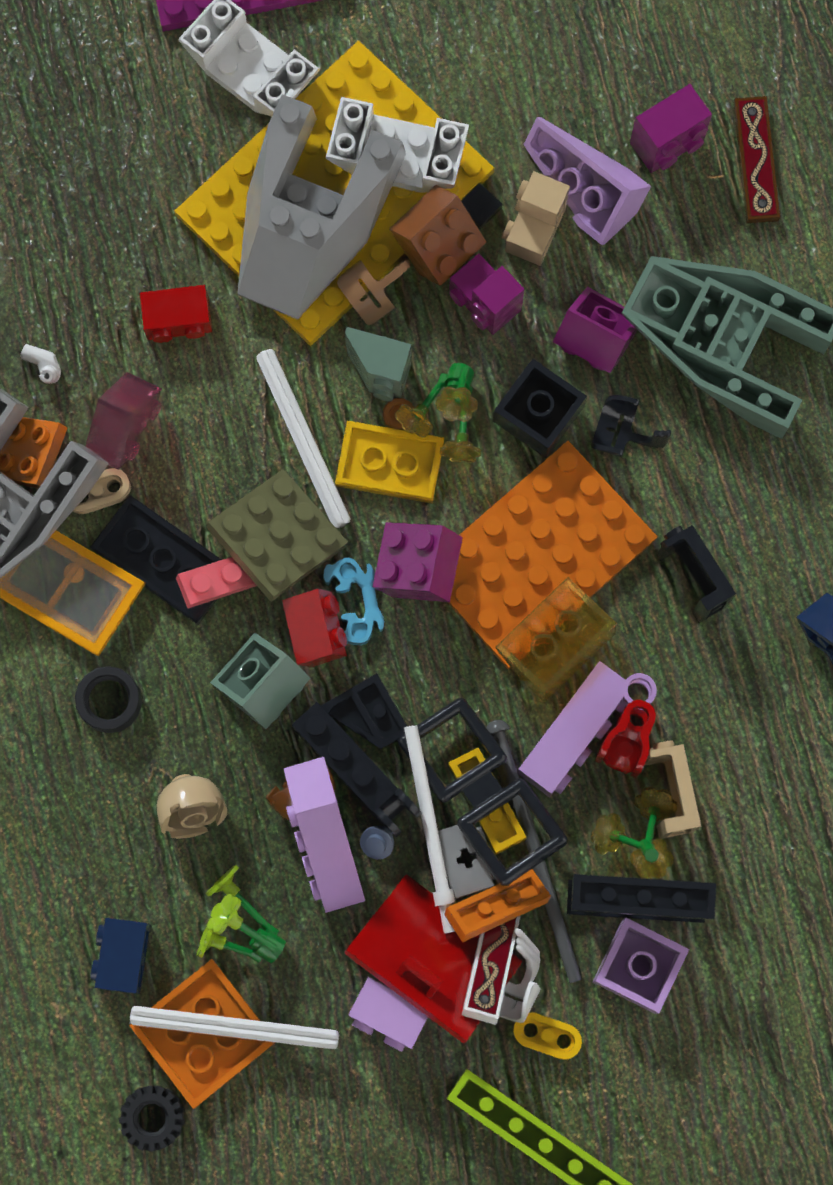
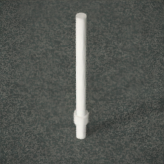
[404,725,455,933]

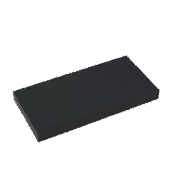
[90,495,222,625]

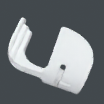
[499,929,540,1023]

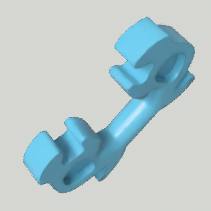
[324,558,384,645]

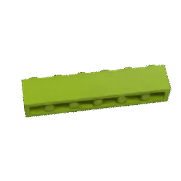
[447,1068,633,1185]

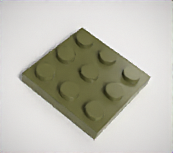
[206,469,348,602]

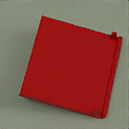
[344,874,523,1044]

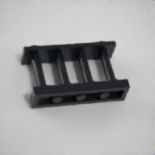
[566,874,716,923]

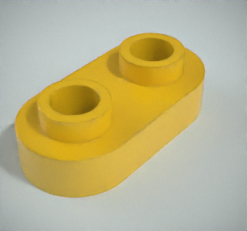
[513,1012,582,1059]

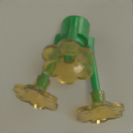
[395,363,482,463]

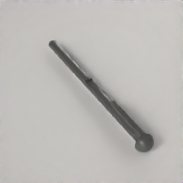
[486,720,582,983]

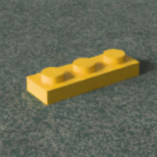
[448,747,527,855]

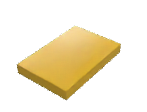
[335,420,444,504]

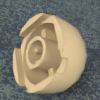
[157,774,227,839]

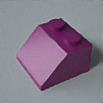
[553,287,637,373]

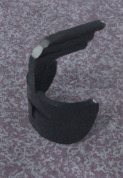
[591,395,671,458]

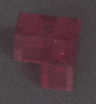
[85,372,162,470]

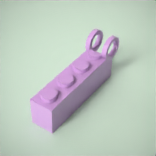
[517,661,657,797]

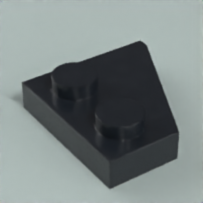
[321,673,408,750]

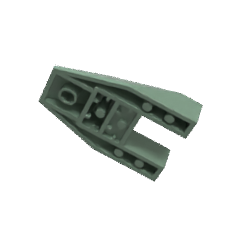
[622,256,833,439]

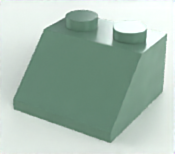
[345,327,411,401]
[210,633,311,729]

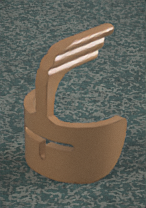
[337,257,411,325]

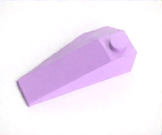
[524,117,651,245]

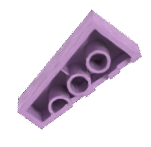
[283,757,365,913]

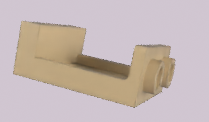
[644,741,701,839]

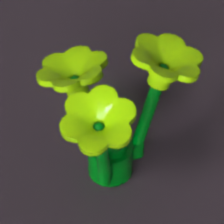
[196,865,286,964]

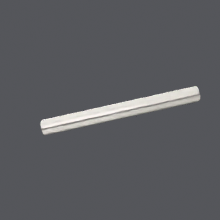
[256,349,350,529]
[130,1006,339,1049]

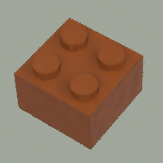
[389,185,486,286]

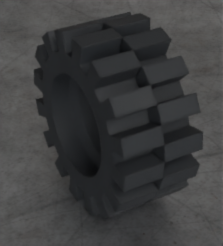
[119,1085,185,1151]

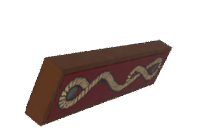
[733,96,780,224]

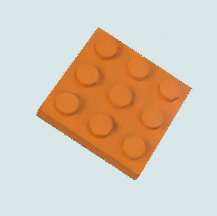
[129,959,276,1109]

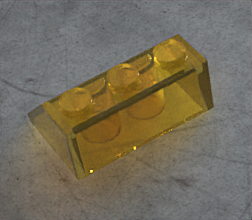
[496,577,617,703]

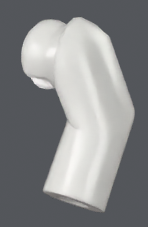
[21,344,61,384]

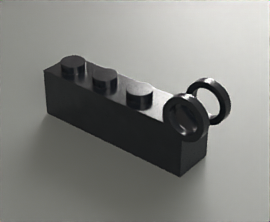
[292,702,422,838]

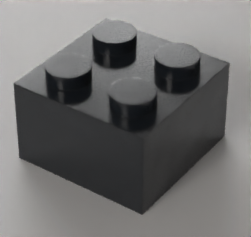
[493,359,587,459]

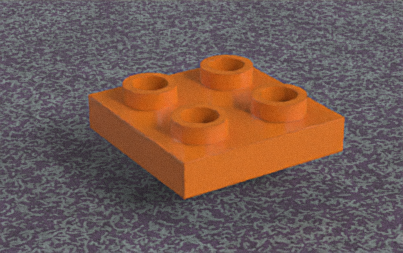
[0,417,68,488]

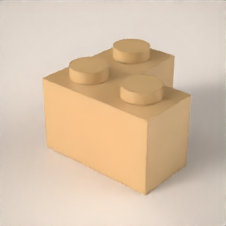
[502,171,570,266]

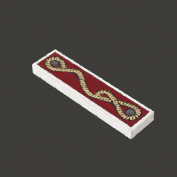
[461,916,520,1025]

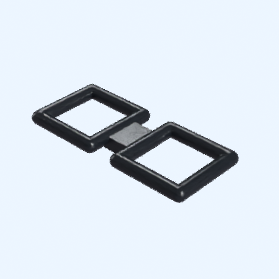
[398,698,568,886]

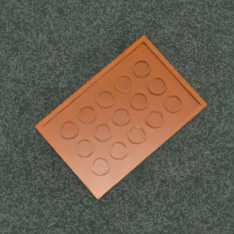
[447,441,658,670]

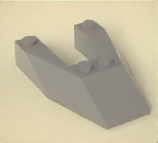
[237,94,406,320]
[0,388,109,578]

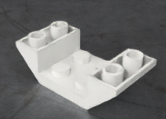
[179,0,319,116]
[326,97,469,193]

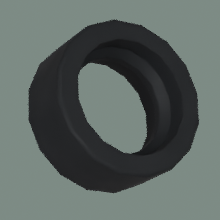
[75,666,142,733]

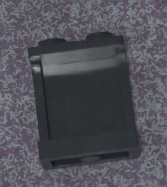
[657,525,736,623]

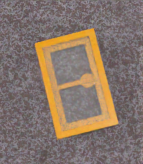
[0,531,146,656]

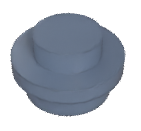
[360,825,394,859]

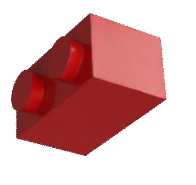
[140,285,212,343]
[282,589,347,667]

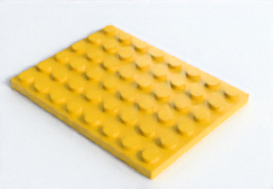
[174,40,494,346]

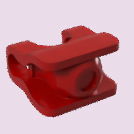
[595,700,656,778]

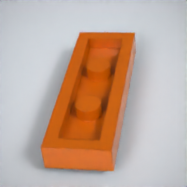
[444,869,551,942]

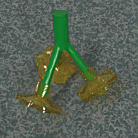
[590,787,678,879]

